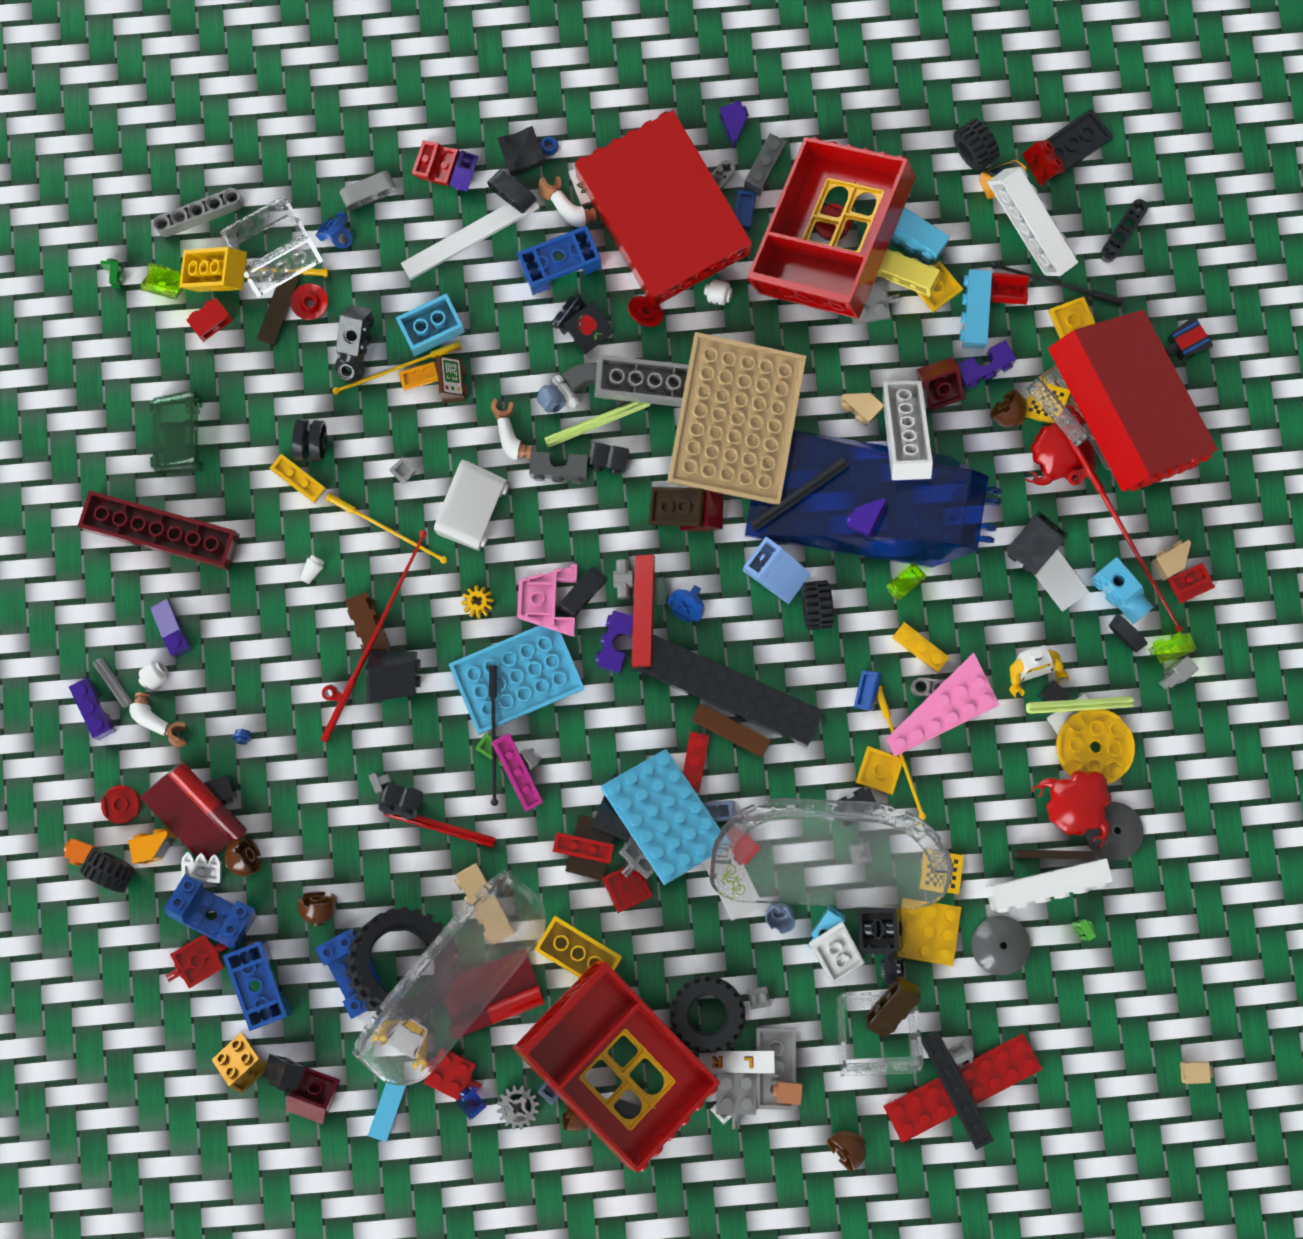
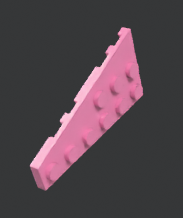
[886,653,1000,756]

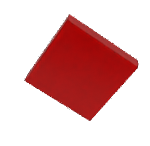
[601,866,653,914]

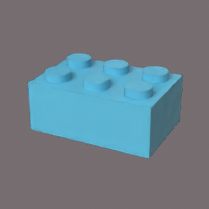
[890,207,950,265]
[396,293,465,357]

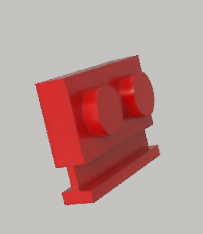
[1167,563,1215,604]

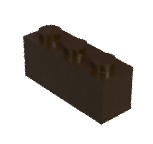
[865,976,921,1038]

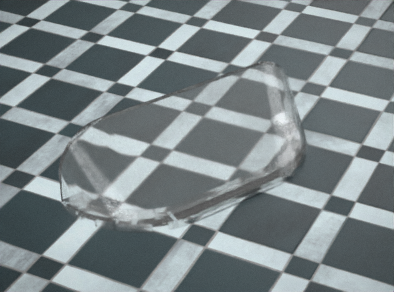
[710,798,953,909]
[352,870,546,1086]

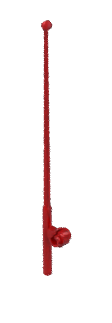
[1063,428,1182,634]
[320,530,427,743]

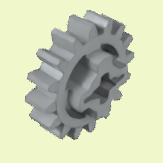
[497,1085,540,1130]

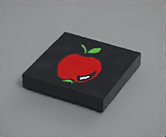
[563,301,614,354]

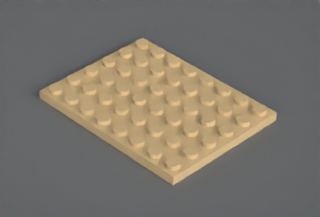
[667,332,806,504]

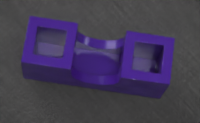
[957,340,1017,389]
[595,611,633,674]
[69,678,117,740]

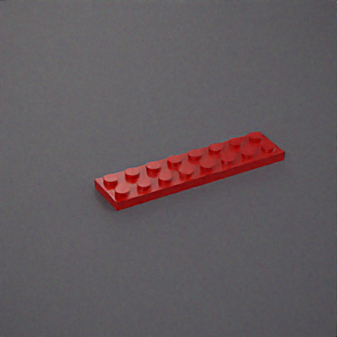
[883,1033,1042,1143]

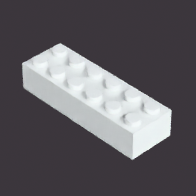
[987,167,1078,276]
[882,381,933,480]
[985,858,1113,913]

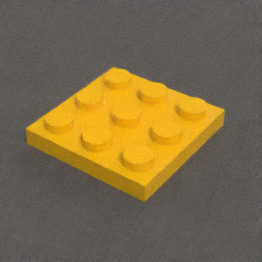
[898,898,961,966]

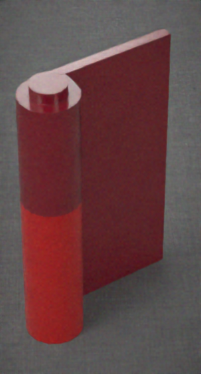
[139,761,247,861]
[443,947,545,1039]

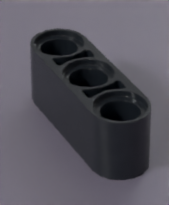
[487,169,537,214]
[557,566,608,618]

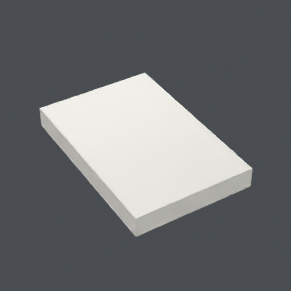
[809,922,865,984]

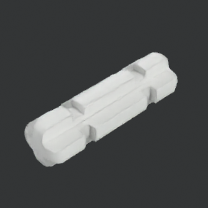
[551,375,580,409]

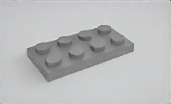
[756,1027,796,1110]

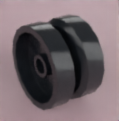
[292,419,327,462]

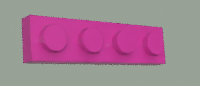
[491,733,543,811]

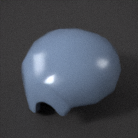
[765,903,795,934]

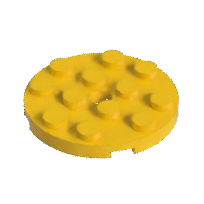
[1056,709,1135,784]

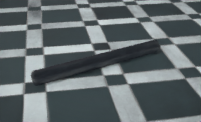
[750,458,849,531]

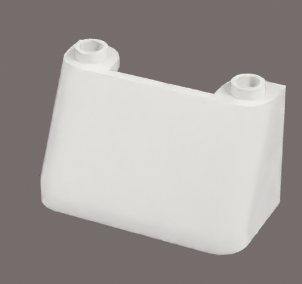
[434,459,509,551]

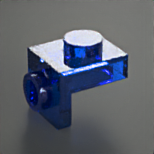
[456,1086,487,1120]

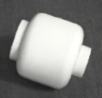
[704,279,733,306]
[139,661,168,690]

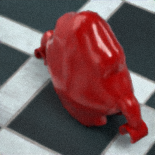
[1025,405,1097,486]
[1031,770,1111,847]

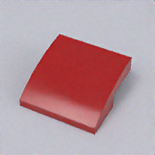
[411,140,460,186]

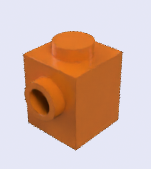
[64,838,98,866]

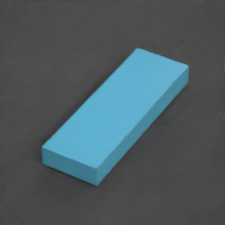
[368,1078,407,1142]

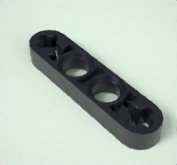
[1100,199,1148,263]

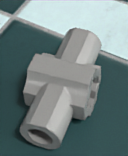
[613,559,633,599]

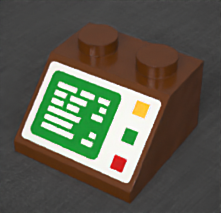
[436,356,469,403]

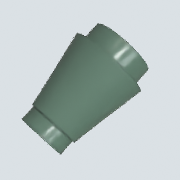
[654,577,668,606]

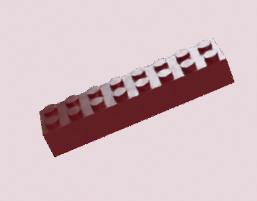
[77,490,240,571]

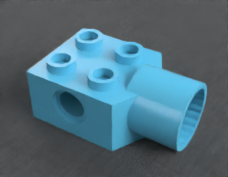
[1091,557,1154,624]

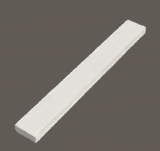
[401,202,540,281]

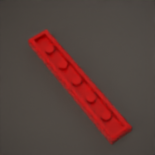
[632,554,655,668]

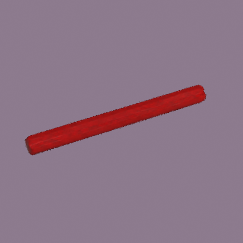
[383,814,496,848]

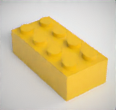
[179,247,247,292]
[534,916,623,978]

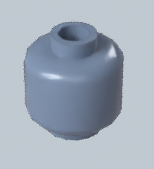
[537,385,565,413]

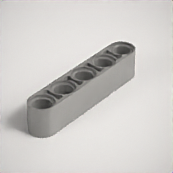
[153,188,244,237]

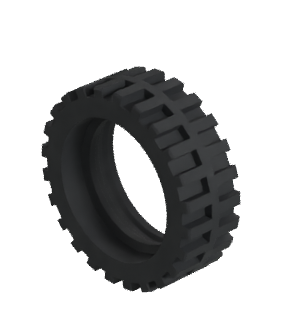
[346,907,458,1020]

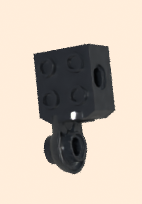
[335,305,374,382]
[858,908,904,986]

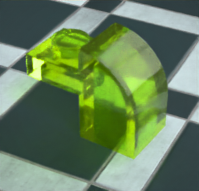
[886,563,927,600]

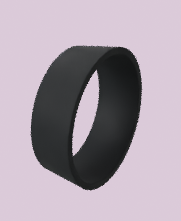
[1108,614,1148,652]

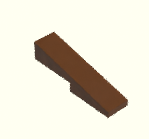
[690,704,771,757]

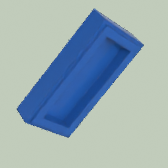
[734,190,756,230]
[854,670,882,711]

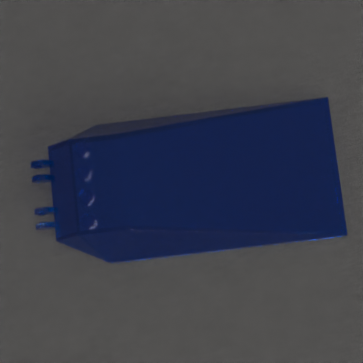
[745,430,1002,568]

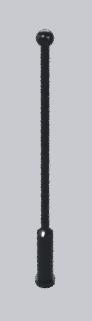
[991,261,1123,306]
[488,665,498,806]

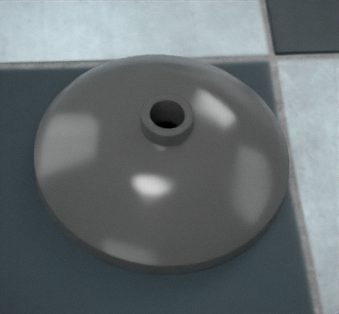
[1085,802,1143,861]
[971,916,1030,975]

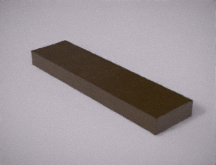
[257,271,301,346]
[1013,850,1096,860]

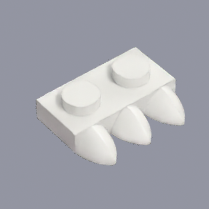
[181,852,222,883]

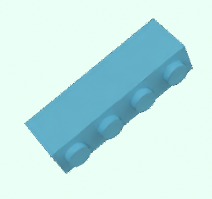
[959,269,992,349]

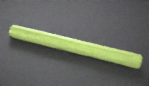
[545,402,651,448]
[1026,696,1134,714]

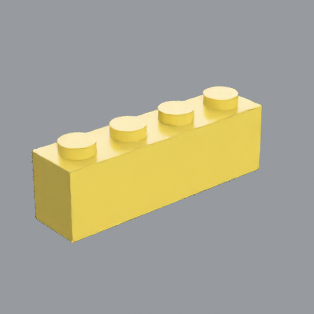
[877,249,940,297]

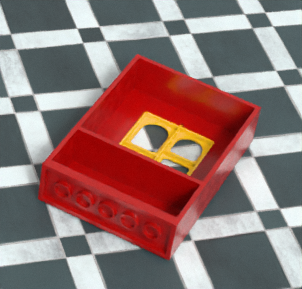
[747,137,916,319]
[512,961,721,1173]

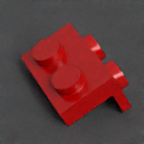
[1022,140,1065,186]
[990,273,1029,305]

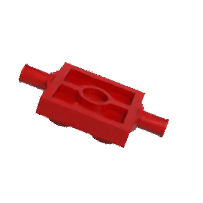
[165,935,229,989]
[424,1046,482,1101]

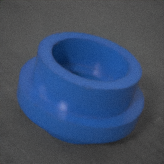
[540,137,559,156]
[232,729,252,745]

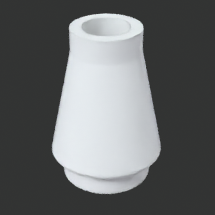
[300,555,325,584]

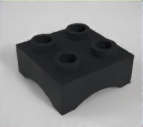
[498,126,546,176]

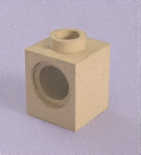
[1180,1061,1213,1084]

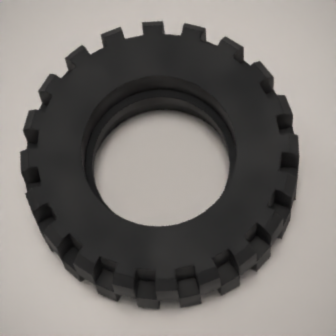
[670,976,746,1054]

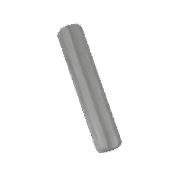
[93,658,132,708]

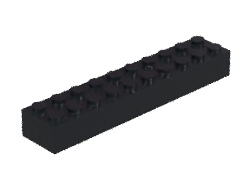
[631,634,824,748]

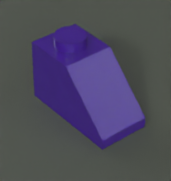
[719,101,749,148]
[450,150,479,191]
[847,498,888,539]

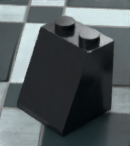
[1006,511,1068,575]
[365,650,422,703]

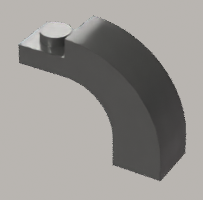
[562,363,625,407]

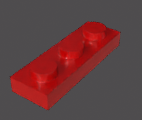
[683,732,709,793]
[552,833,614,864]

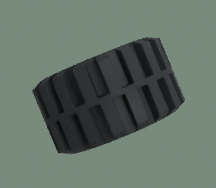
[953,119,1000,171]
[801,580,834,630]
[80,849,136,893]

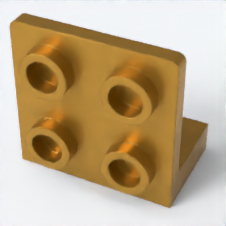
[212,1033,267,1094]

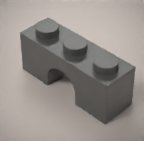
[744,133,786,196]
[529,451,588,484]

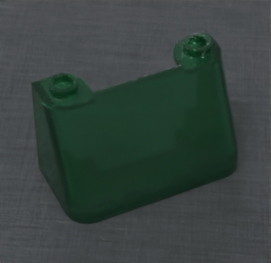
[150,391,203,473]

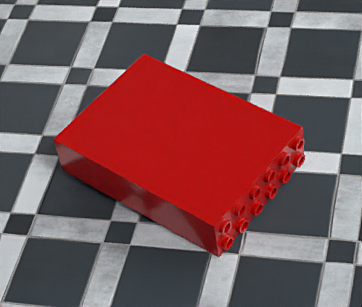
[575,110,752,308]
[1048,310,1218,492]

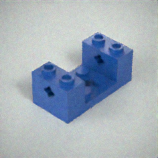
[517,225,602,295]
[164,874,256,951]
[315,929,388,1019]
[223,940,293,1031]

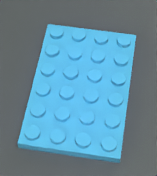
[449,626,585,735]
[601,749,730,885]

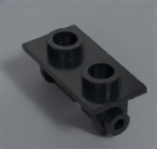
[551,295,586,335]

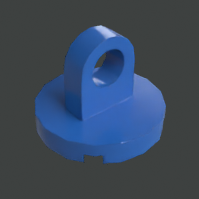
[315,211,353,249]
[668,585,705,622]

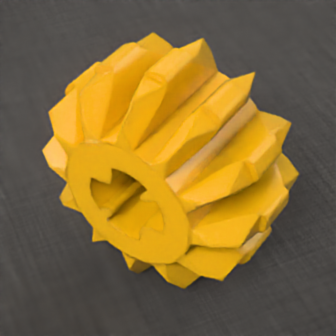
[461,586,494,619]

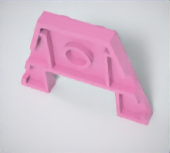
[517,564,578,636]

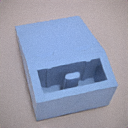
[742,537,811,604]

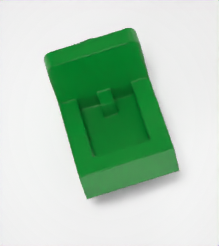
[100,258,125,289]

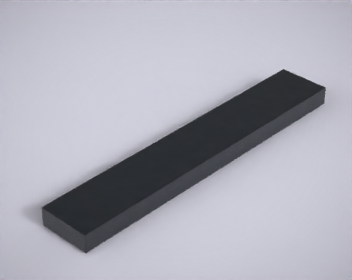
[920,1031,994,1150]

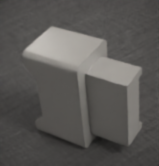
[1158,656,1199,690]

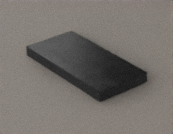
[1046,109,1114,180]

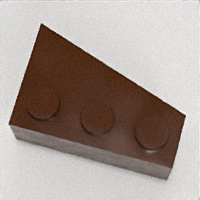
[345,592,392,657]

